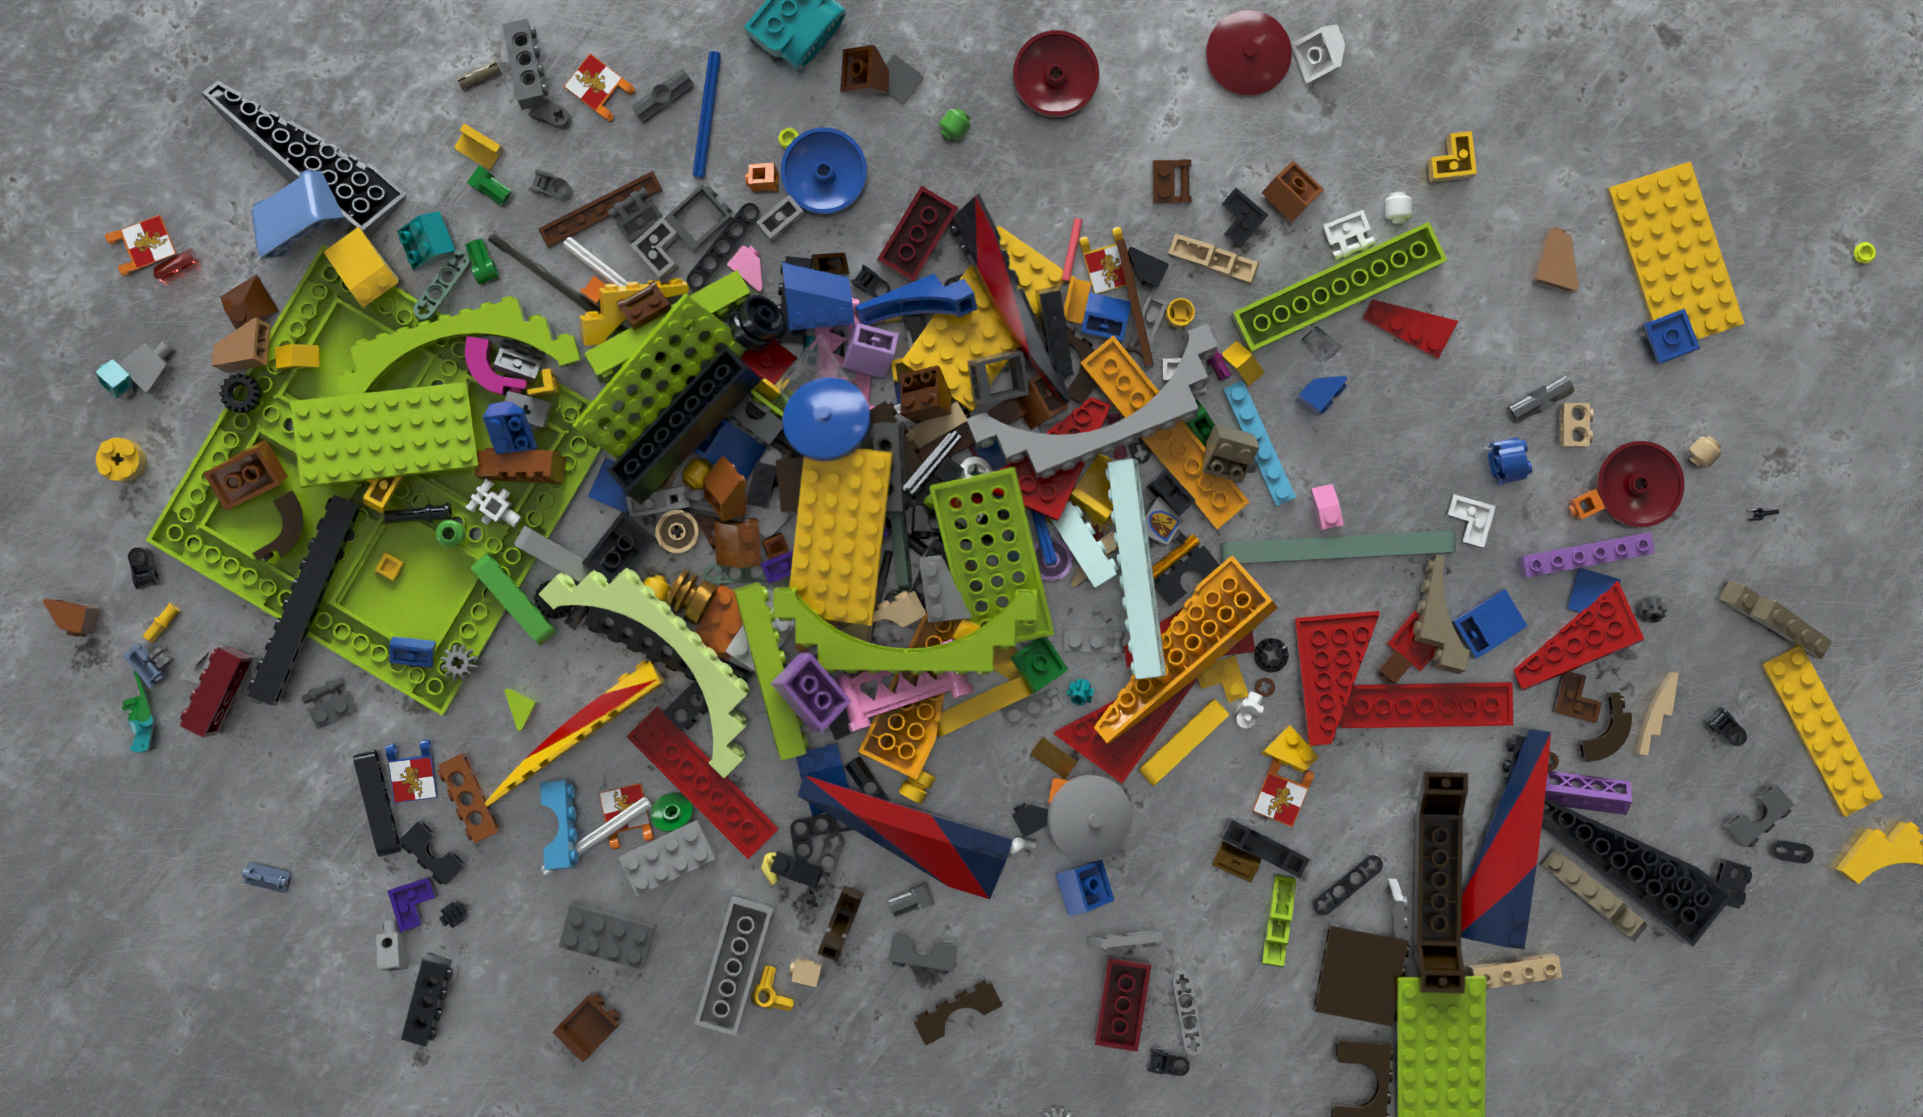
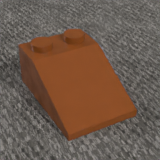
[203,439,288,511]

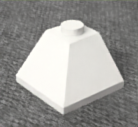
[1291,24,1345,84]

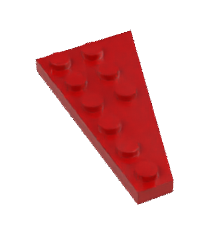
[1514,581,1645,691]

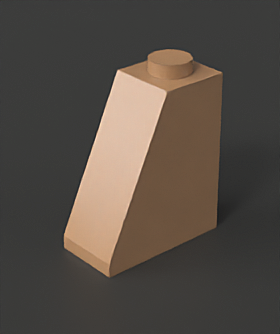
[1532,227,1579,293]
[212,318,270,372]

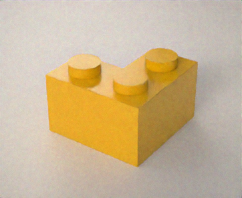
[1427,131,1477,183]
[363,476,404,514]

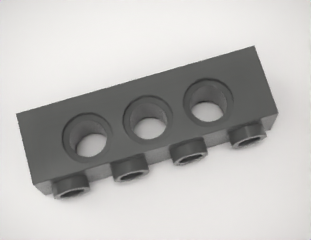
[502,18,549,110]
[870,422,908,512]

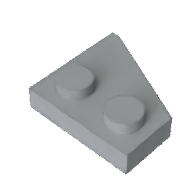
[1388,878,1408,938]

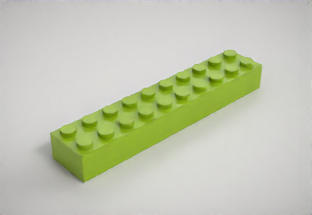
[1231,222,1448,353]

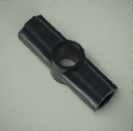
[844,756,891,801]

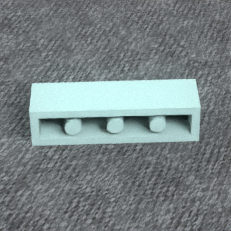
[1050,502,1119,590]

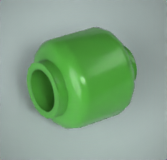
[939,108,971,141]
[436,520,466,548]

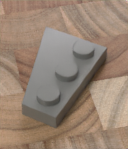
[919,555,972,622]
[1086,931,1163,952]

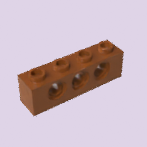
[437,753,501,844]

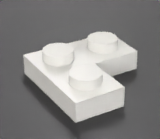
[1447,494,1496,548]

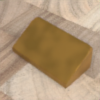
[1030,736,1078,779]
[1212,841,1261,883]

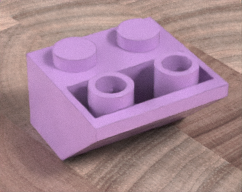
[843,323,899,379]

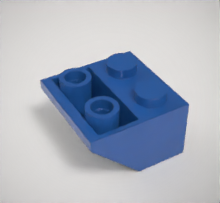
[1080,293,1131,344]
[1295,376,1348,415]
[482,401,537,454]

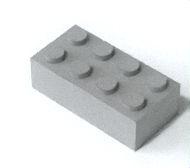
[618,819,717,897]

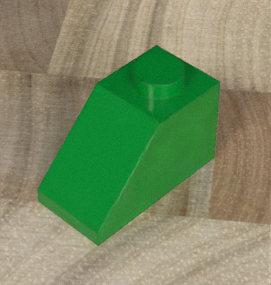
[1187,399,1215,448]

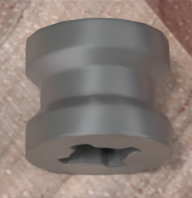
[147,645,175,672]

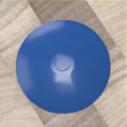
[781,127,867,214]
[783,377,871,462]

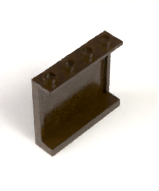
[1313,924,1410,1027]

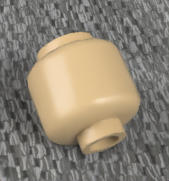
[1689,435,1721,468]

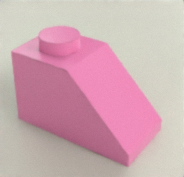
[727,245,764,295]
[1311,484,1344,531]

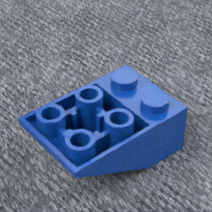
[693,420,767,481]
[1451,589,1528,659]

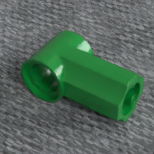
[466,165,512,206]
[465,238,499,285]

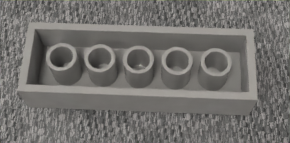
[694,896,774,1036]

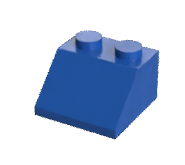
[1056,860,1114,916]

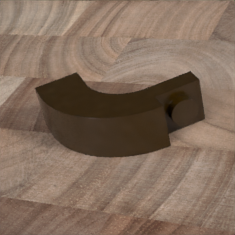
[253,490,303,563]
[1578,692,1632,762]
[817,885,864,962]

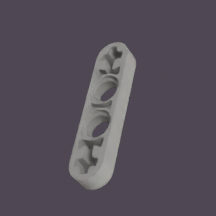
[1172,970,1203,1055]

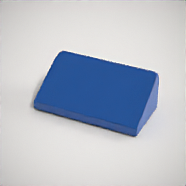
[389,637,435,668]

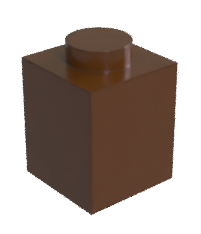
[1376,650,1412,684]

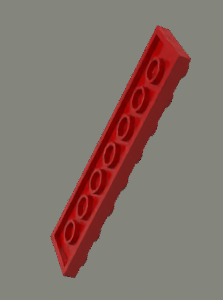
[1339,682,1514,728]
[626,706,779,859]

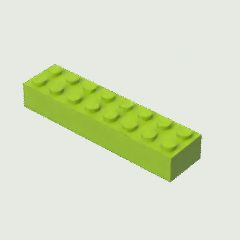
[584,270,750,384]
[733,582,809,761]

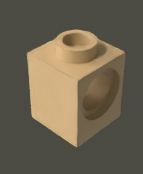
[788,958,822,987]

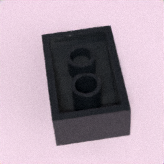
[582,512,657,584]

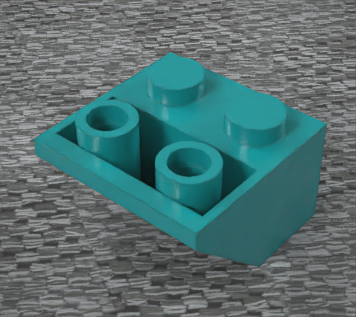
[397,211,456,270]

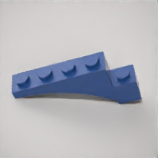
[855,274,978,325]

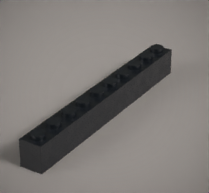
[248,495,362,706]

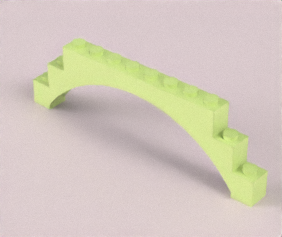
[539,568,751,778]

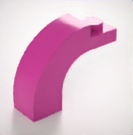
[465,337,529,396]

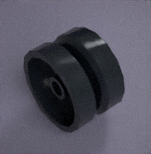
[729,295,785,351]

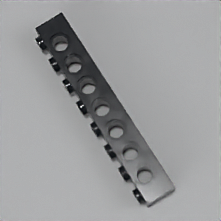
[583,606,753,685]

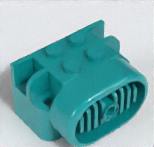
[744,0,846,69]

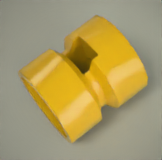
[1165,298,1195,329]
[898,770,936,805]

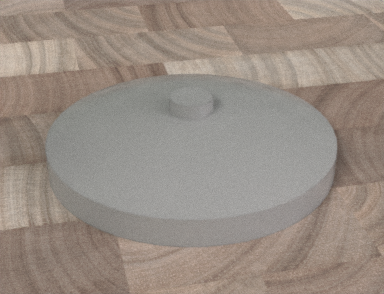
[1047,775,1132,862]

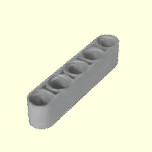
[514,525,592,582]

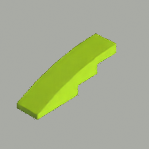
[1262,875,1297,968]

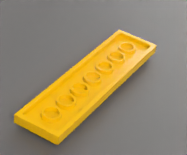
[1761,645,1883,817]

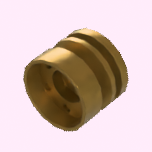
[665,569,718,626]

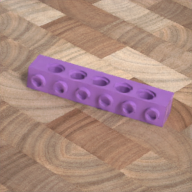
[1518,532,1655,578]

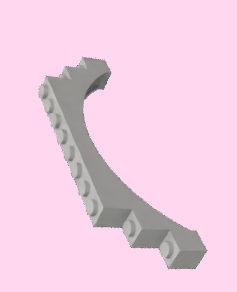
[966,323,1218,479]

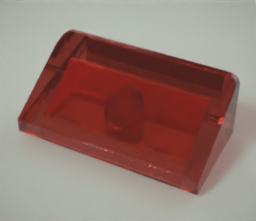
[153,248,199,281]

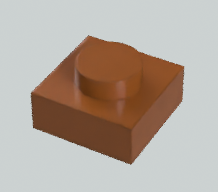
[761,532,789,560]

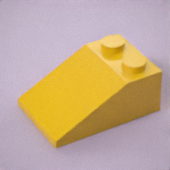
[323,227,399,307]

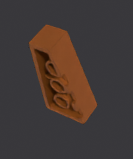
[474,448,566,484]

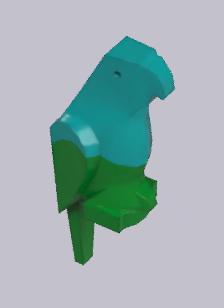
[121,671,156,753]

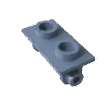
[123,643,168,689]
[242,862,291,893]

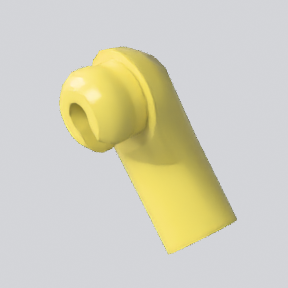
[761,853,780,886]

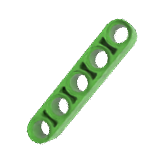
[470,553,557,646]

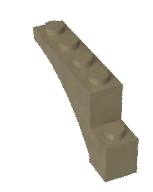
[1413,555,1470,674]
[1719,580,1832,660]
[1541,849,1648,942]

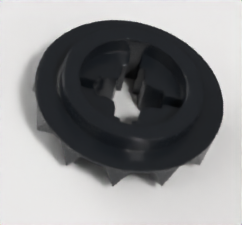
[1254,638,1289,673]

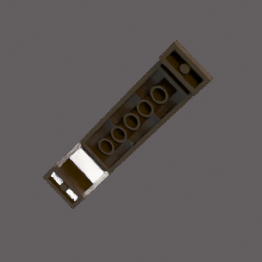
[1413,772,1468,993]

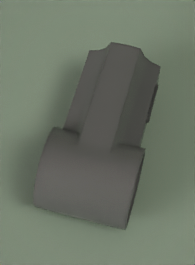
[888,883,935,917]

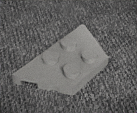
[180,643,261,704]

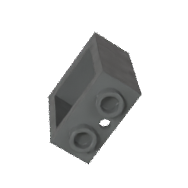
[664,184,732,253]
[967,350,1029,405]

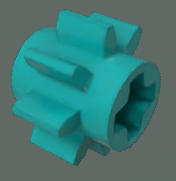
[1067,679,1095,706]

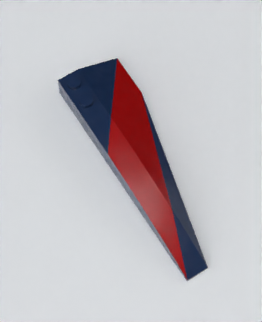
[1461,729,1551,949]
[797,775,1013,899]

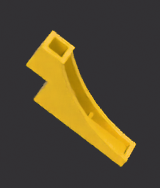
[579,278,689,346]

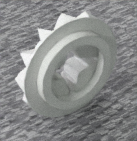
[959,457,992,479]

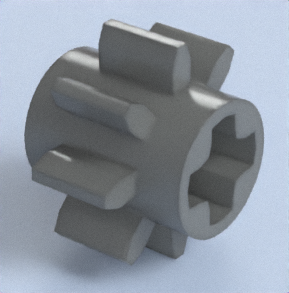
[1639,596,1668,623]

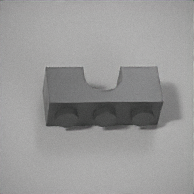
[727,395,784,446]
[1723,784,1794,848]
[888,933,957,974]

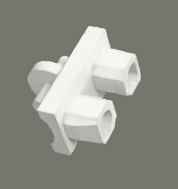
[1234,692,1264,730]

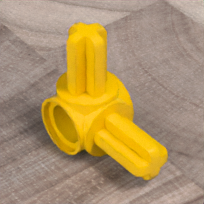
[750,966,794,1012]

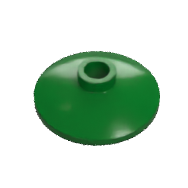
[650,793,693,832]

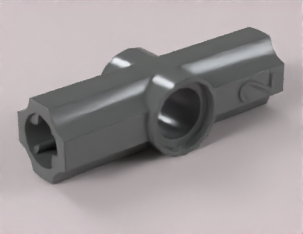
[631,69,694,122]
[1508,376,1575,423]

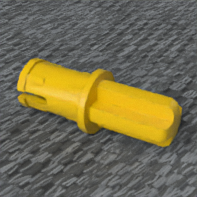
[143,603,180,643]

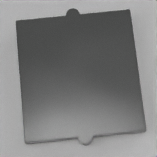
[886,54,924,105]

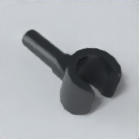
[1748,508,1779,521]

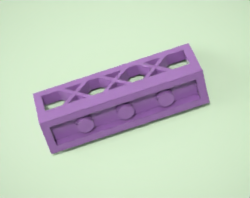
[1545,771,1632,815]

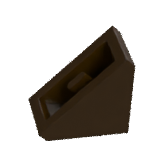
[811,252,849,275]

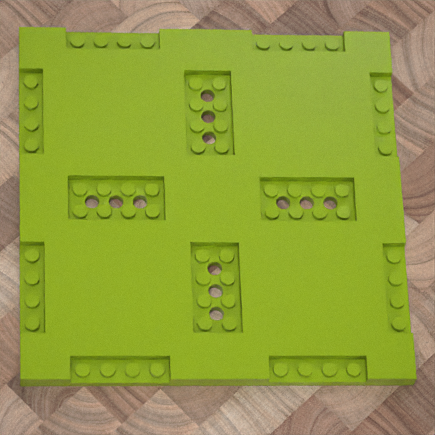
[145,244,609,716]

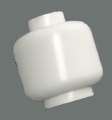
[1384,192,1413,224]

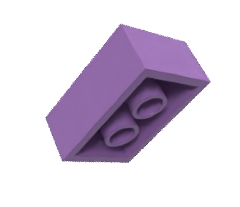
[771,653,851,732]

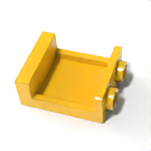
[1068,454,1113,524]

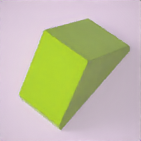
[504,688,538,731]

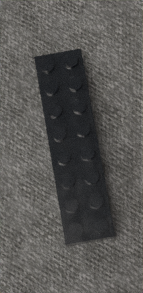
[607,345,762,505]

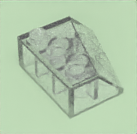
[775,333,851,403]

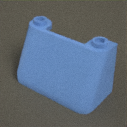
[251,169,344,259]

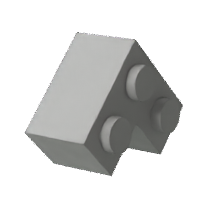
[630,217,679,281]

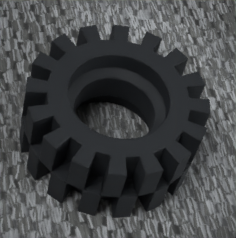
[219,373,262,413]
[534,580,574,619]

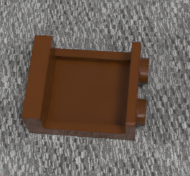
[552,992,622,1062]

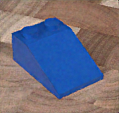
[796,742,850,816]

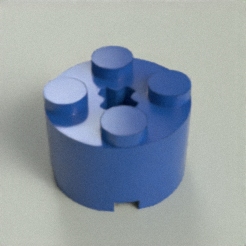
[1488,437,1532,485]

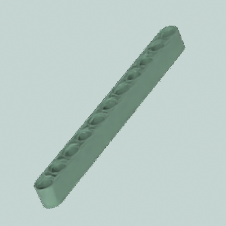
[1220,530,1456,564]

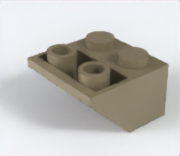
[1202,423,1259,483]

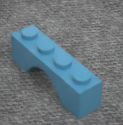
[540,780,579,871]

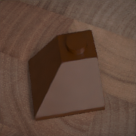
[840,45,890,95]
[220,274,279,330]

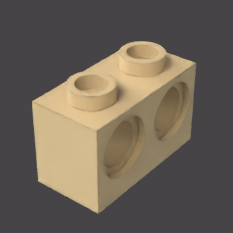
[1559,403,1594,448]

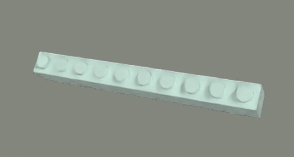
[1106,459,1166,679]

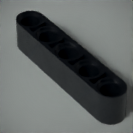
[687,203,761,292]
[353,749,401,857]

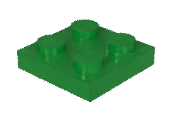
[1010,637,1068,693]

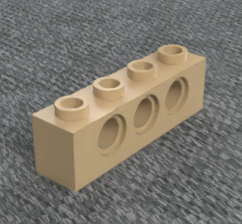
[1468,953,1562,989]

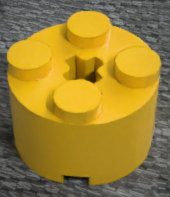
[96,438,147,482]

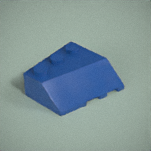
[782,262,854,330]

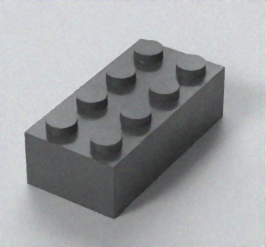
[558,903,656,970]

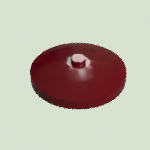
[1206,10,1292,97]
[1013,30,1099,117]
[1596,441,1685,528]

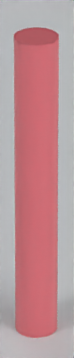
[1061,218,1083,282]

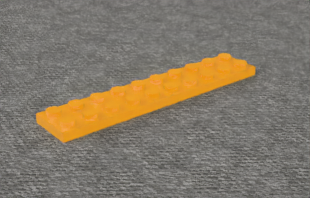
[1079,335,1249,530]

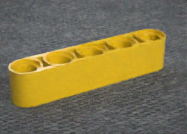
[937,675,1033,737]
[1138,698,1229,786]

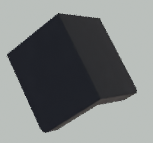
[932,456,964,482]

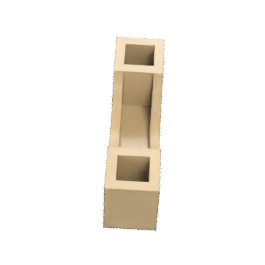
[838,591,926,643]

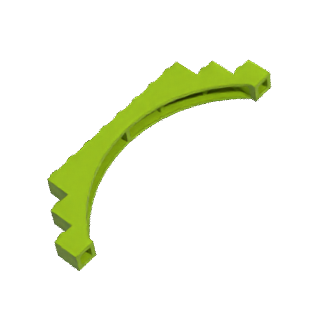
[336,296,583,396]
[773,587,1038,675]

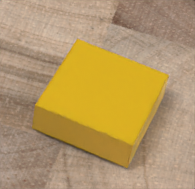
[375,552,405,582]

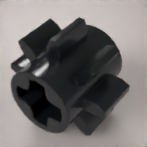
[439,902,467,928]

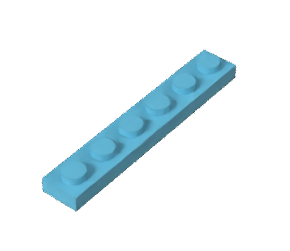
[1223,380,1296,506]

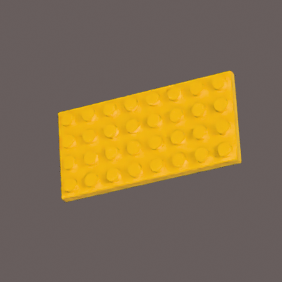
[1607,161,1745,340]
[901,225,1064,412]
[789,448,893,626]

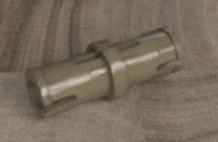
[456,60,501,90]

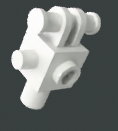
[465,478,522,528]

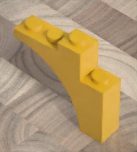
[1836,821,1923,884]

